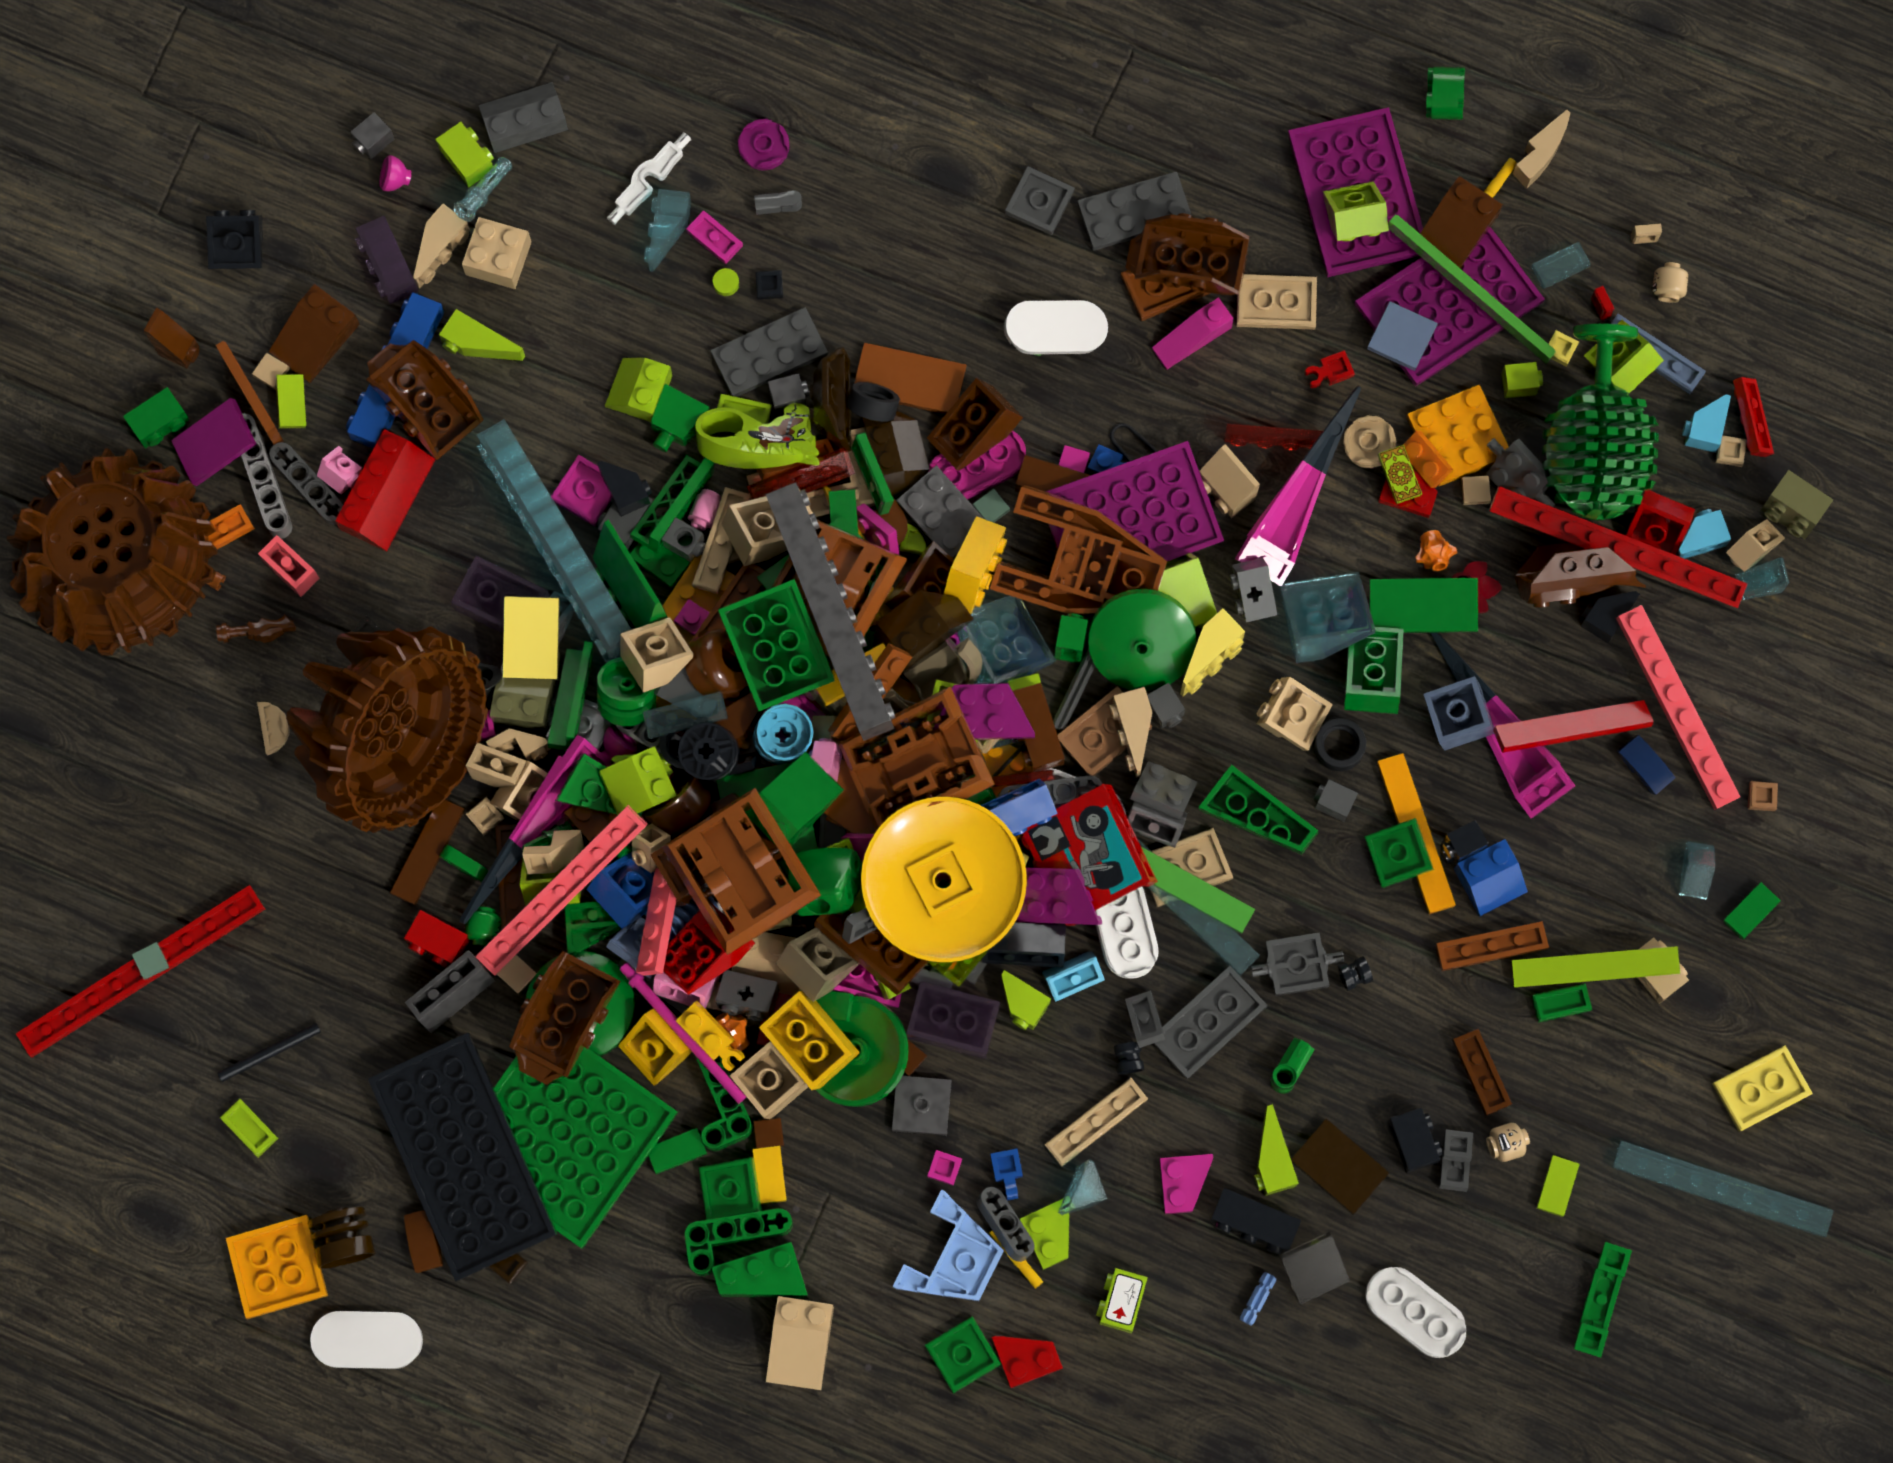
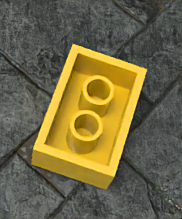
[943,516,1007,614]
[759,991,860,1090]

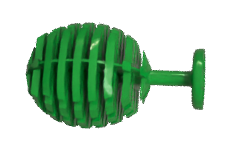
[1542,324,1659,521]

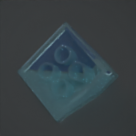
[1280,572,1375,663]
[958,596,1056,684]

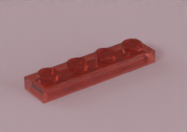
[1225,424,1323,450]
[746,447,855,500]

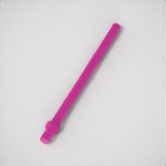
[620,963,746,1104]

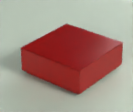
[1591,286,1615,320]

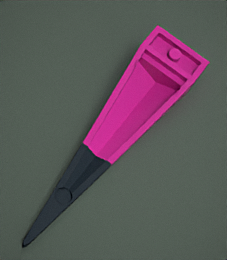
[1235,386,1361,586]
[1431,633,1575,818]
[459,735,613,924]

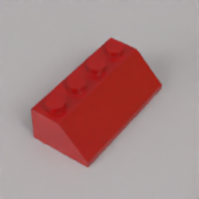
[335,429,435,552]

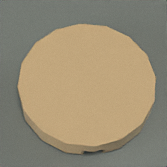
[1343,415,1397,468]

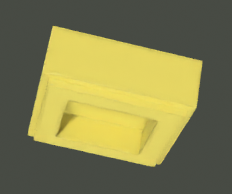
[1549,330,1579,367]

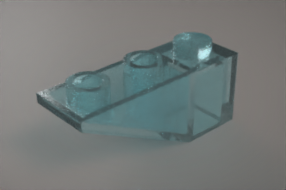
[644,189,691,272]

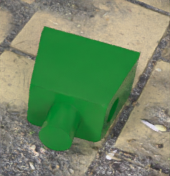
[651,384,710,452]

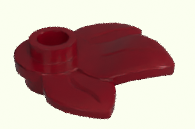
[1451,561,1502,614]

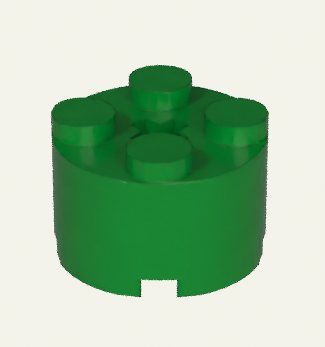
[1426,67,1465,120]

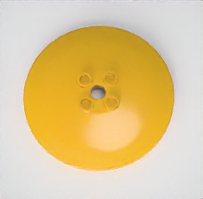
[861,797,1027,963]

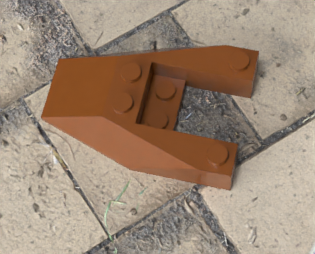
[990,485,1167,614]

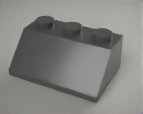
[478,82,568,153]

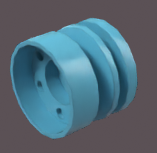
[752,704,814,765]

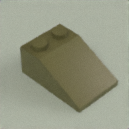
[490,652,561,731]

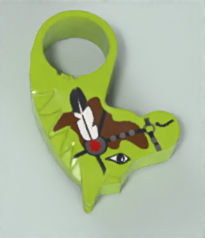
[695,403,819,469]

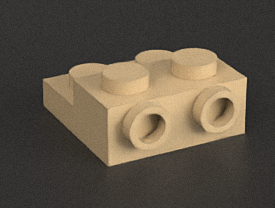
[1257,677,1333,751]

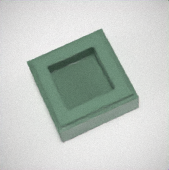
[973,488,1010,523]
[132,942,170,980]

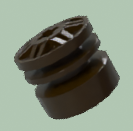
[308,1207,376,1269]

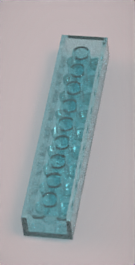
[477,419,631,663]

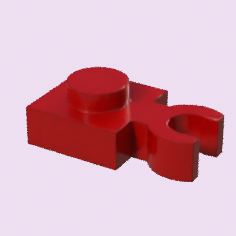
[1304,350,1355,388]

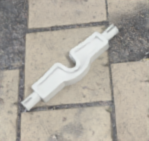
[607,132,691,225]

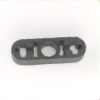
[977,1187,1035,1262]

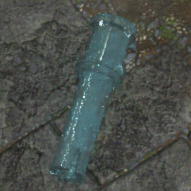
[454,157,512,221]

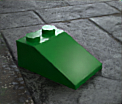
[1344,626,1404,714]
[745,752,844,847]

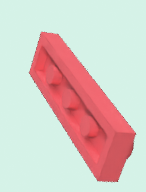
[636,868,676,976]

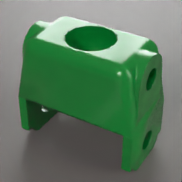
[788,848,862,916]

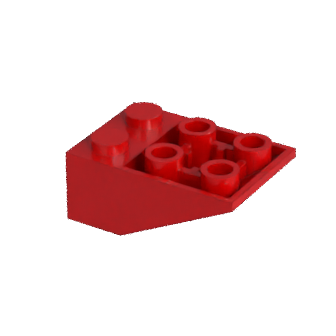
[663,903,755,995]

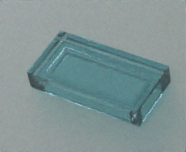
[1531,242,1591,289]

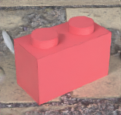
[258,535,320,597]

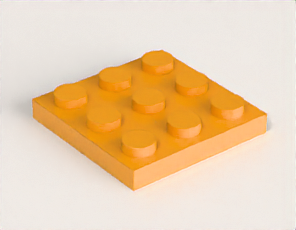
[1406,384,1509,487]
[226,1215,328,1319]

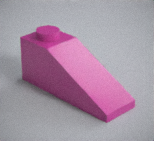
[1152,297,1233,370]

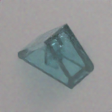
[1736,557,1789,600]
[1679,841,1716,899]
[1058,1159,1107,1215]

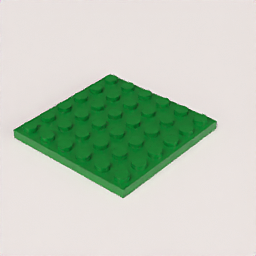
[494,1047,678,1249]

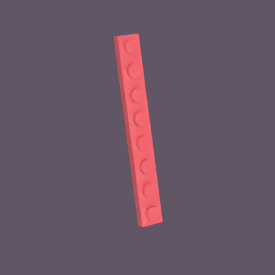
[1616,605,1740,810]
[475,805,647,976]

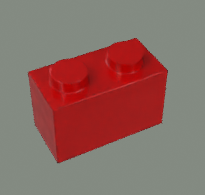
[404,910,470,968]

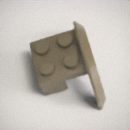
[883,638,982,713]

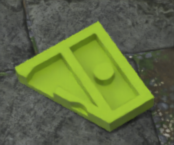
[1020,1197,1070,1270]

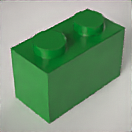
[123,387,190,449]

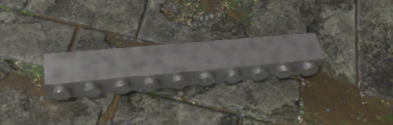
[766,483,896,741]

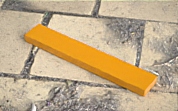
[1377,753,1456,914]

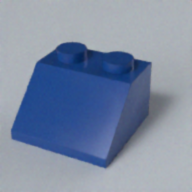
[1454,839,1528,917]
[586,852,655,929]

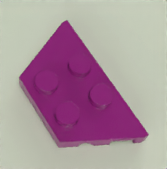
[933,683,1035,740]
[1015,867,1102,925]

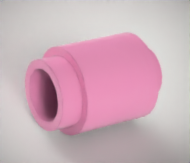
[688,489,721,531]

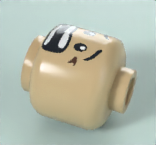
[1653,262,1688,303]
[1486,1123,1530,1162]

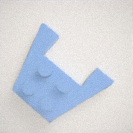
[893,1190,1004,1301]

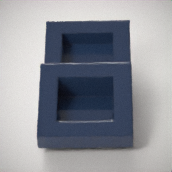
[1617,735,1676,795]

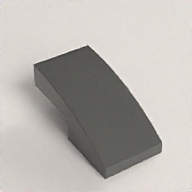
[1439,1129,1473,1192]

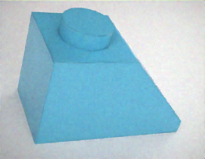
[1682,395,1731,453]
[1676,509,1731,559]

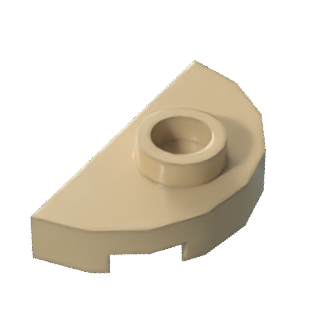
[257,702,289,756]

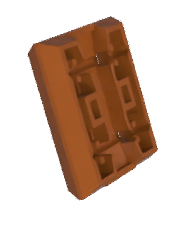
[771,520,907,657]
[838,687,995,831]
[662,788,821,955]

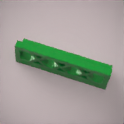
[630,455,715,553]
[548,641,593,751]

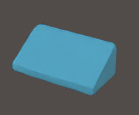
[1042,951,1105,1002]

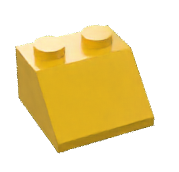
[618,1002,692,1086]

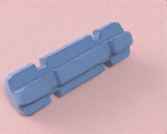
[1240,1272,1276,1325]

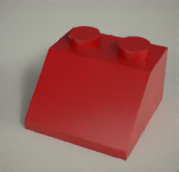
[1625,490,1695,555]

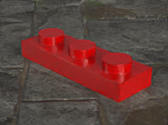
[1733,377,1774,457]

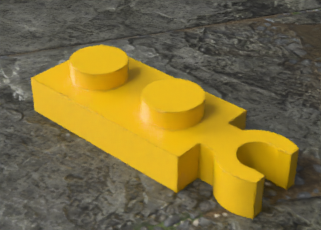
[676,1001,745,1071]

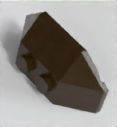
[810,347,851,452]
[861,411,930,507]
[872,590,974,672]

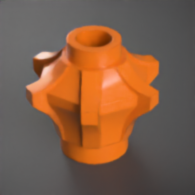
[1415,530,1457,571]
[715,1012,750,1051]

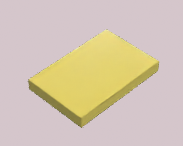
[503,596,559,679]
[1712,1045,1813,1132]

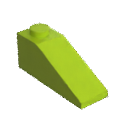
[439,309,525,361]
[1254,1104,1299,1196]

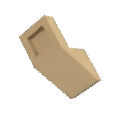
[486,728,551,761]
[522,830,585,874]

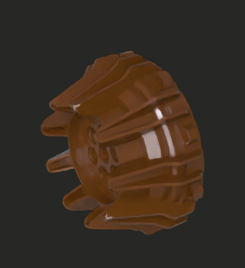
[6,448,218,656]
[286,626,488,833]

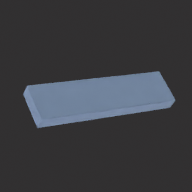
[1611,314,1706,394]

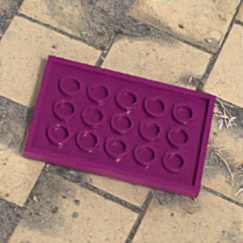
[1288,107,1423,277]
[1355,227,1545,387]
[1047,441,1224,562]

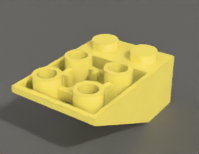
[1180,609,1245,697]

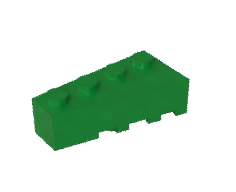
[1198,764,1318,855]

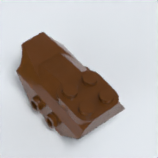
[1125,213,1250,295]
[366,340,484,460]
[1515,542,1646,608]
[509,951,621,1085]

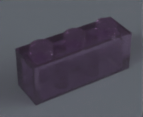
[355,216,419,304]

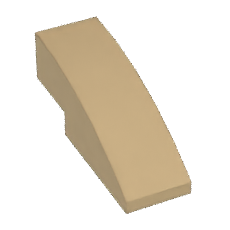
[1513,110,1570,189]

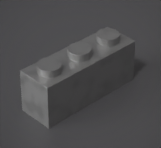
[405,950,495,1033]

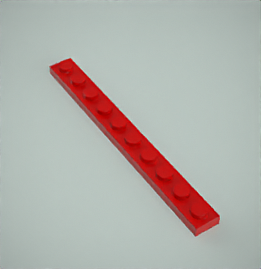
[1489,486,1748,608]
[16,885,265,1058]

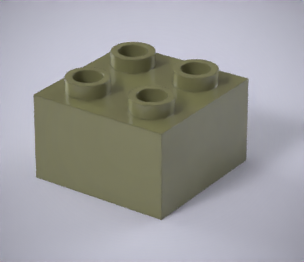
[1761,470,1833,539]

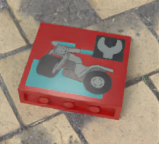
[1021,784,1158,926]

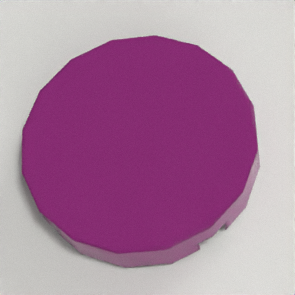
[738,119,790,171]

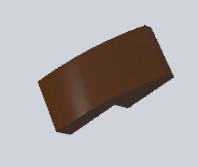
[404,1210,443,1273]

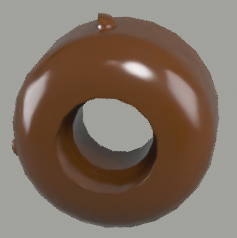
[685,629,748,701]
[642,771,711,836]

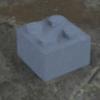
[1424,676,1494,751]

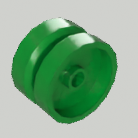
[597,657,656,726]

